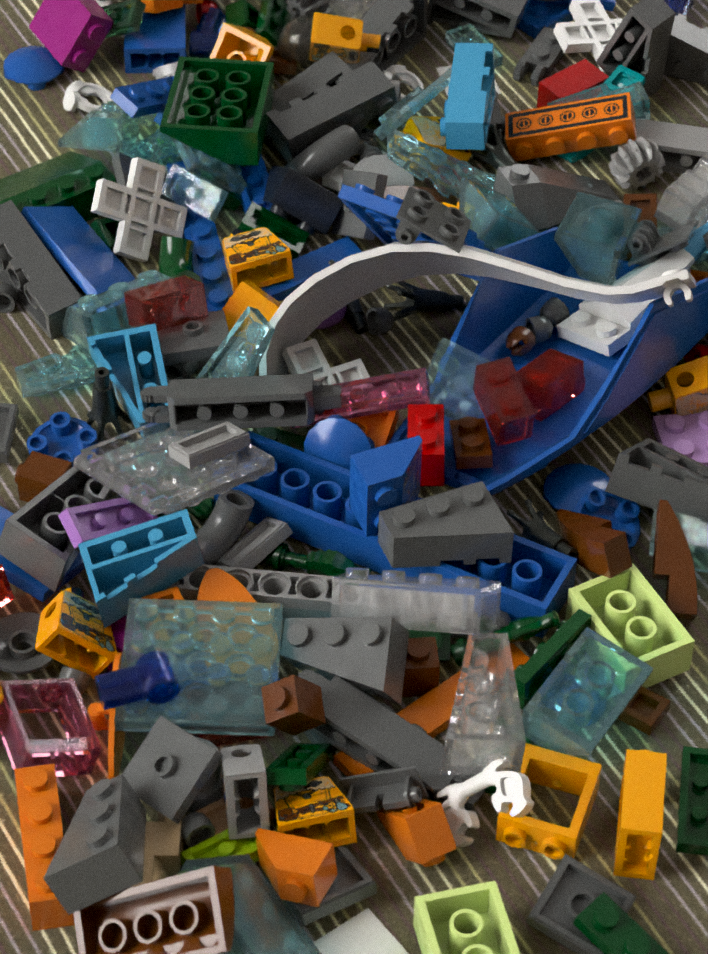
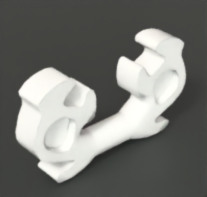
[437,759,535,847]

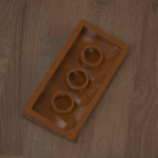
[73,866,235,954]

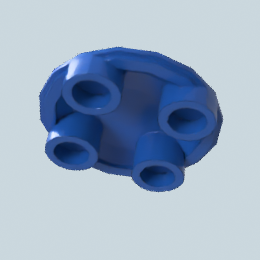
[3,46,65,91]
[26,412,99,467]
[304,414,375,470]
[543,463,610,512]
[573,487,640,550]

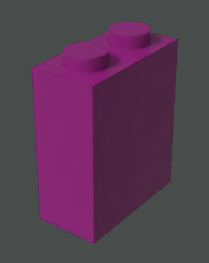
[29,0,114,73]

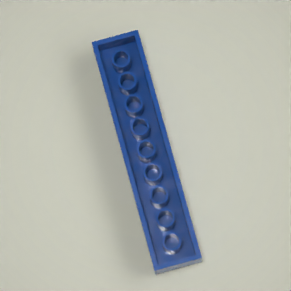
[213,431,577,639]

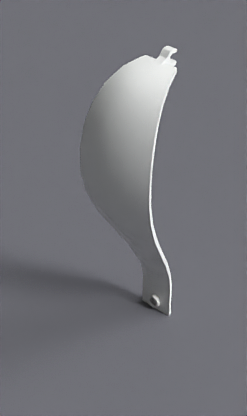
[259,240,697,376]

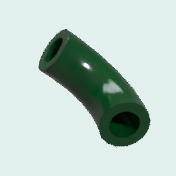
[158,236,203,304]

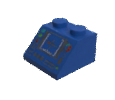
[349,435,423,537]

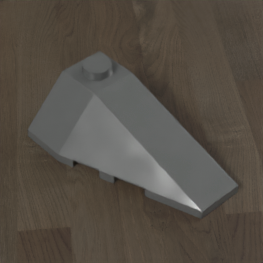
[491,164,620,237]

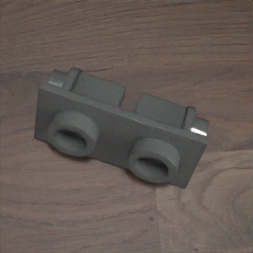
[340,766,429,816]

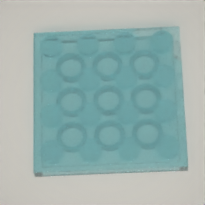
[114,598,283,736]

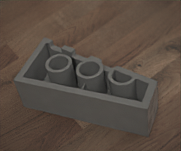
[0,200,87,340]

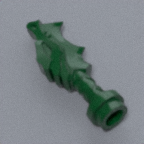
[266,543,372,579]
[451,610,560,667]

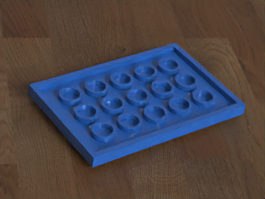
[338,184,492,282]

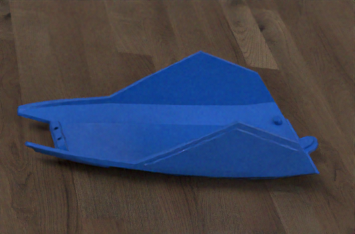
[388,227,708,496]

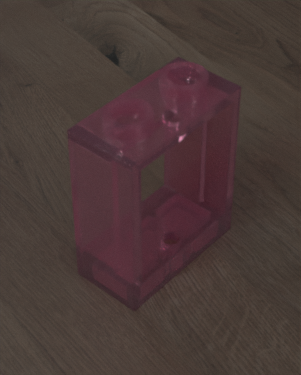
[0,678,102,777]

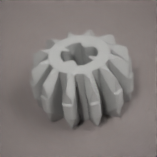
[608,136,666,192]

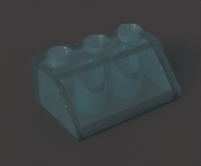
[58,101,140,152]
[554,191,642,286]
[61,270,181,351]
[518,627,653,756]

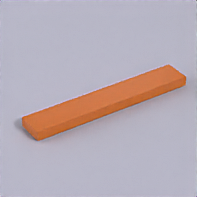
[334,643,530,776]

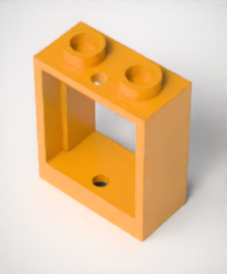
[496,743,602,859]
[613,749,667,880]

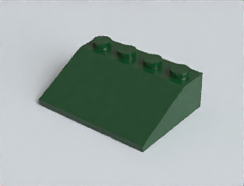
[160,56,274,166]
[0,151,117,221]

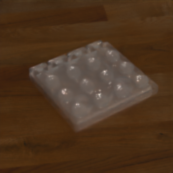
[73,422,275,516]

